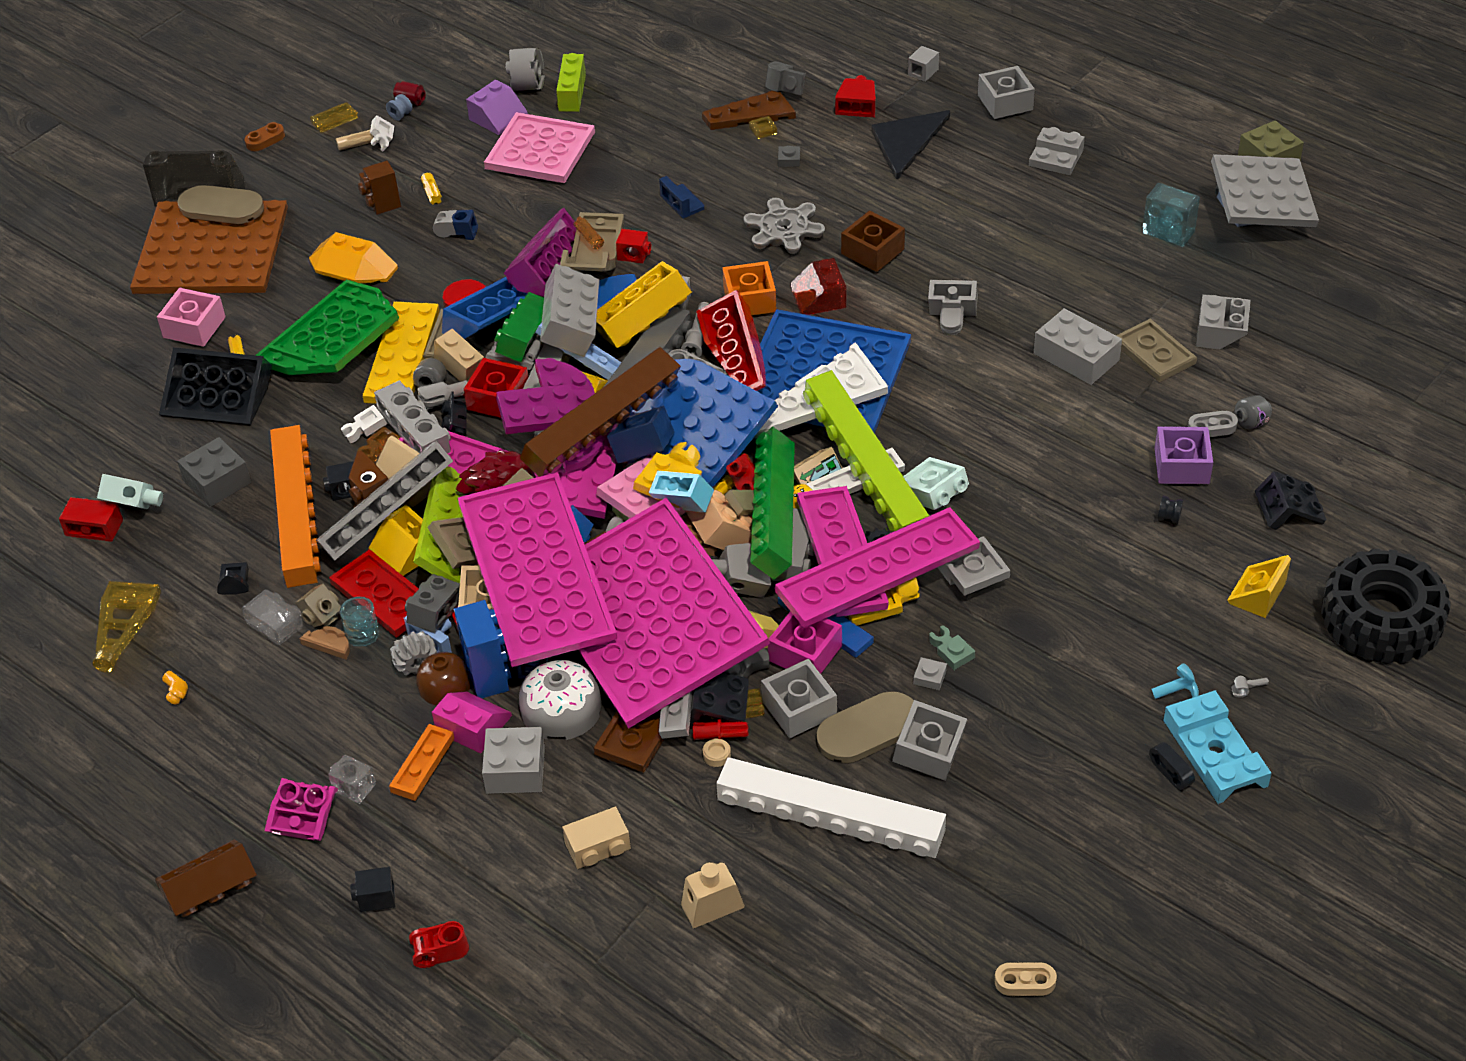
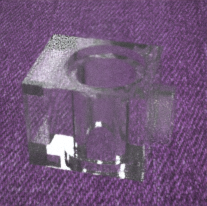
[328,755,376,804]

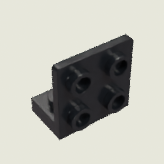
[1255,471,1327,530]
[689,672,749,729]

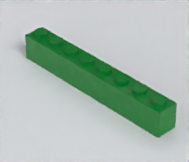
[750,426,795,580]

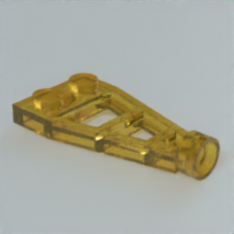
[93,581,161,672]

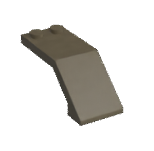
[560,212,624,271]

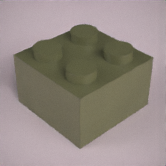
[1238,120,1304,161]

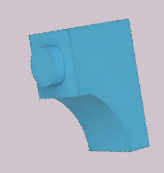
[649,471,714,512]

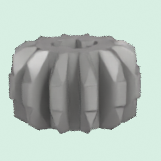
[390,631,437,675]

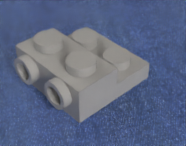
[1029,127,1085,175]
[938,536,1010,596]

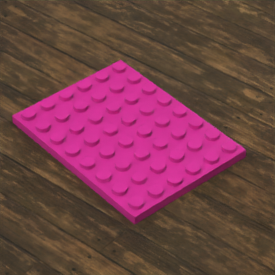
[577,498,770,729]

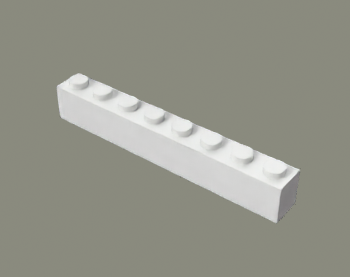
[717,757,946,858]

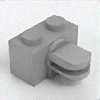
[928,280,978,335]

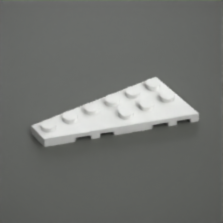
[754,342,888,439]

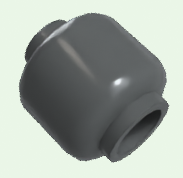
[413,358,447,388]

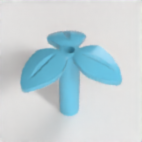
[1151,663,1199,699]

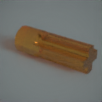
[573,216,604,250]

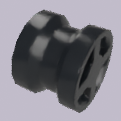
[1158,496,1183,524]

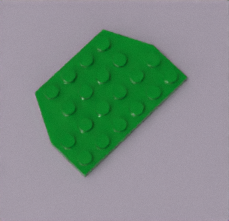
[256,279,399,375]

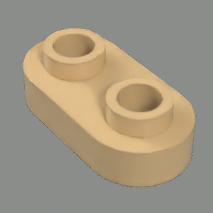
[995,963,1057,996]

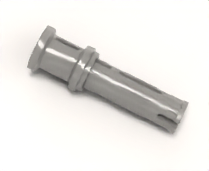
[681,302,709,357]

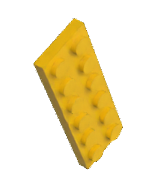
[363,302,440,404]

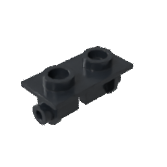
[441,391,467,436]

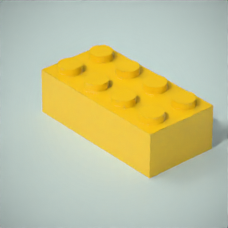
[596,261,692,348]

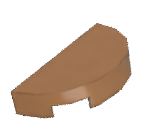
[300,626,350,660]

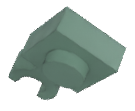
[929,626,975,670]

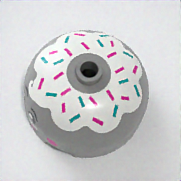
[519,660,602,740]

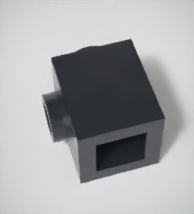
[350,867,396,912]

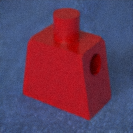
[835,75,876,118]

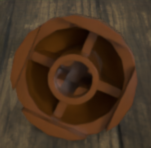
[416,652,471,706]

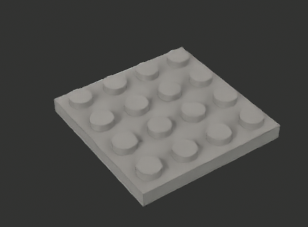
[1211,154,1319,227]

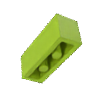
[557,53,586,112]

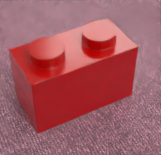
[59,497,123,542]

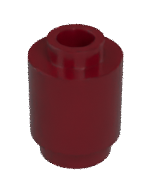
[393,81,426,105]

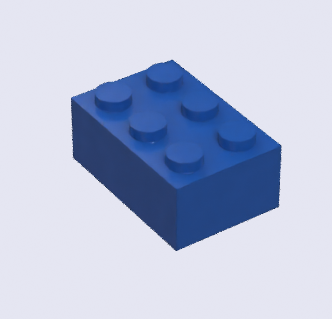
[454,600,512,698]

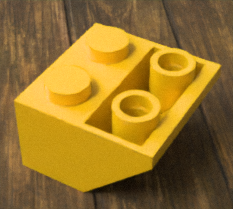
[369,505,423,576]

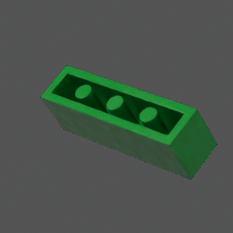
[494,292,544,362]

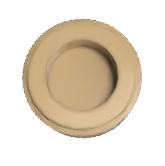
[703,739,731,767]

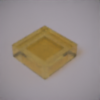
[750,116,777,139]

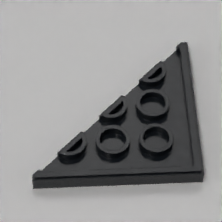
[871,110,950,179]

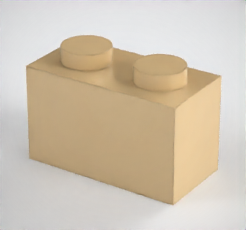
[434,329,484,382]
[562,807,631,869]

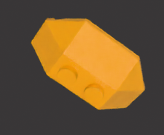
[309,232,398,283]

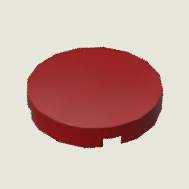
[443,279,486,308]

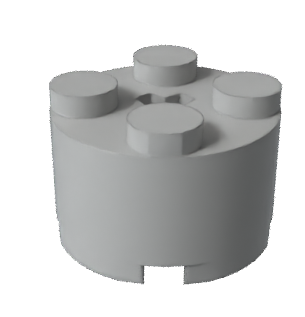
[506,48,545,91]

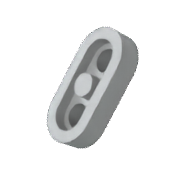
[1188,411,1238,437]

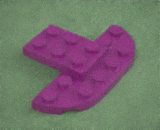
[496,358,605,472]

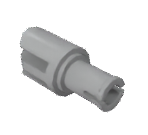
[418,380,468,410]

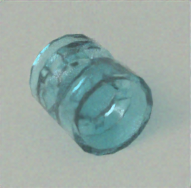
[340,597,380,646]

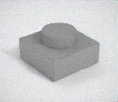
[913,657,947,690]

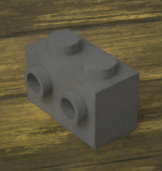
[405,574,460,633]

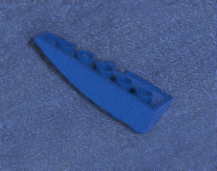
[442,277,528,339]

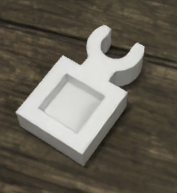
[370,115,394,152]
[341,405,387,443]

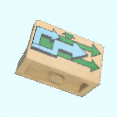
[794,447,843,484]

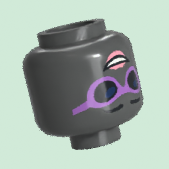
[1234,395,1272,429]

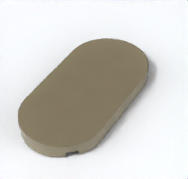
[178,185,264,224]
[817,692,914,763]

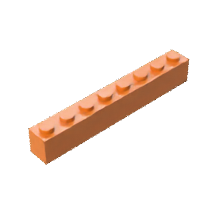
[270,425,321,588]

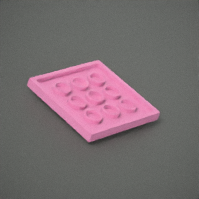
[484,112,595,183]

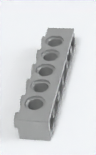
[316,441,453,560]

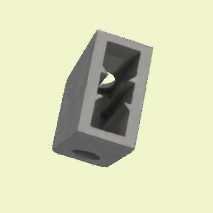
[711,543,771,598]

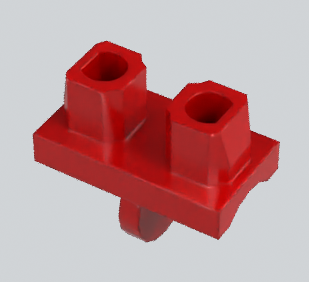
[726,453,755,490]

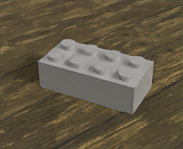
[540,264,599,357]

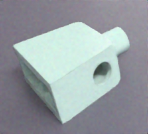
[97,474,163,509]

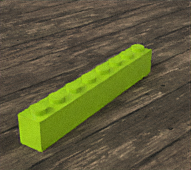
[803,370,929,531]

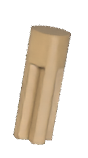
[336,130,373,151]

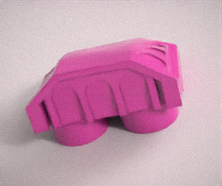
[265,778,338,841]

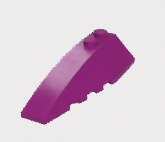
[504,207,577,296]

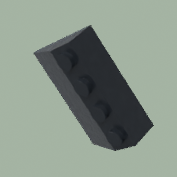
[159,347,272,425]

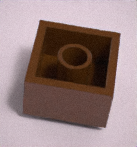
[841,210,905,272]

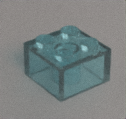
[1142,183,1200,247]

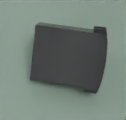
[217,562,249,595]

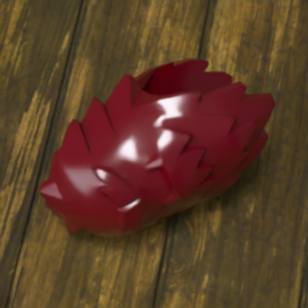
[456,450,536,495]

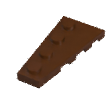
[702,91,796,130]

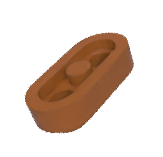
[244,122,285,151]

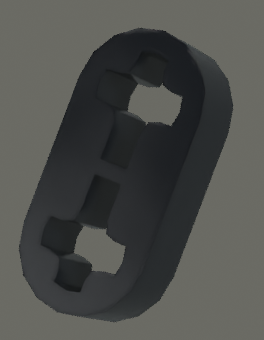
[1149,742,1195,790]

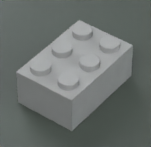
[1034,309,1122,385]

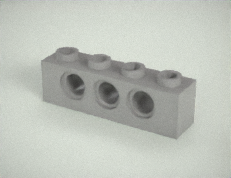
[374,380,451,453]

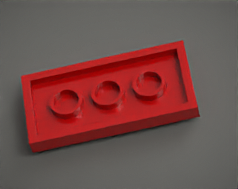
[329,549,419,638]

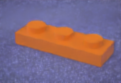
[389,724,455,801]

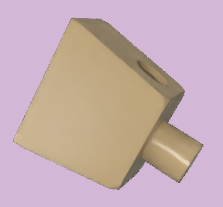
[681,863,744,928]

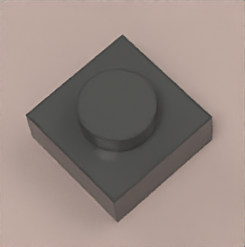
[778,146,800,167]

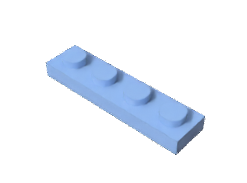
[535,323,622,380]

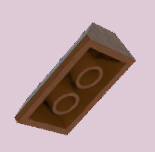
[155,840,257,917]

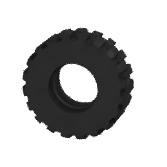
[1321,549,1451,664]

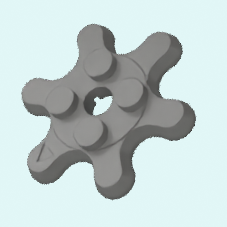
[744,198,825,254]

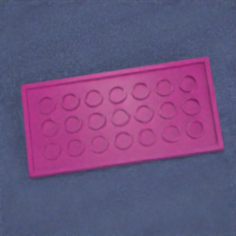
[458,472,617,667]

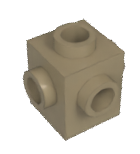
[295,584,342,627]

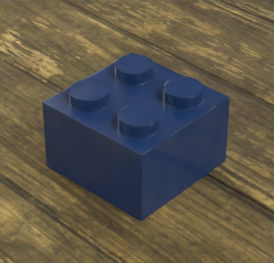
[607,406,675,463]

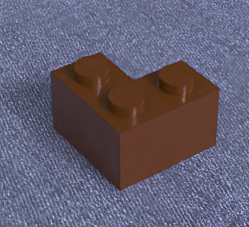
[358,161,401,215]

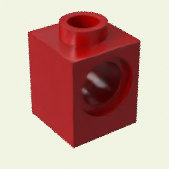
[616,229,652,264]

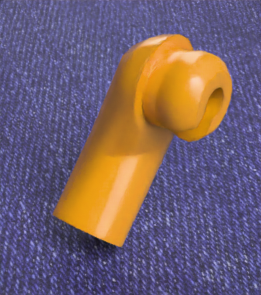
[162,671,188,705]

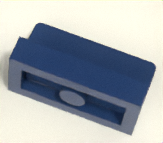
[659,176,705,219]

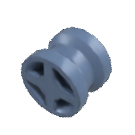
[386,94,413,121]

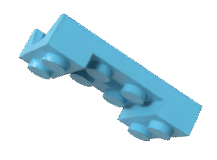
[1163,691,1271,804]

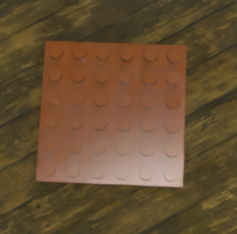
[130,200,288,294]

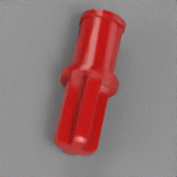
[693,719,749,740]

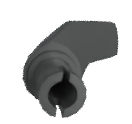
[724,648,769,678]

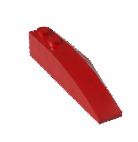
[696,290,766,391]

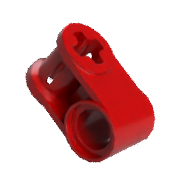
[409,921,469,968]

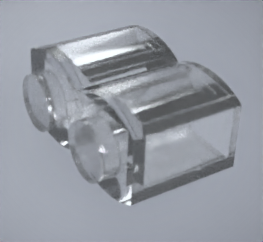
[242,590,303,645]

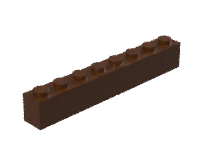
[520,347,681,477]

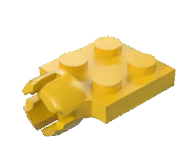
[633,442,702,508]
[848,577,919,625]

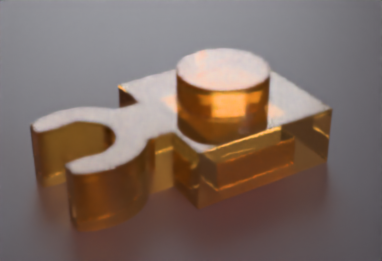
[357,427,400,462]

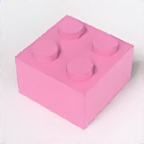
[157,288,225,347]

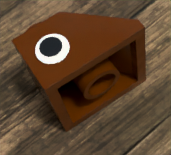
[349,450,396,513]

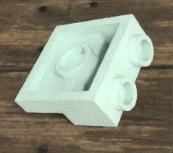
[903,457,969,510]

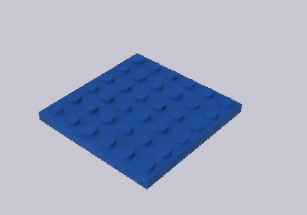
[757,309,911,434]

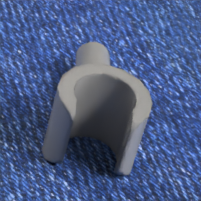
[1231,676,1269,698]

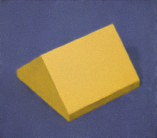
[1227,555,1291,618]

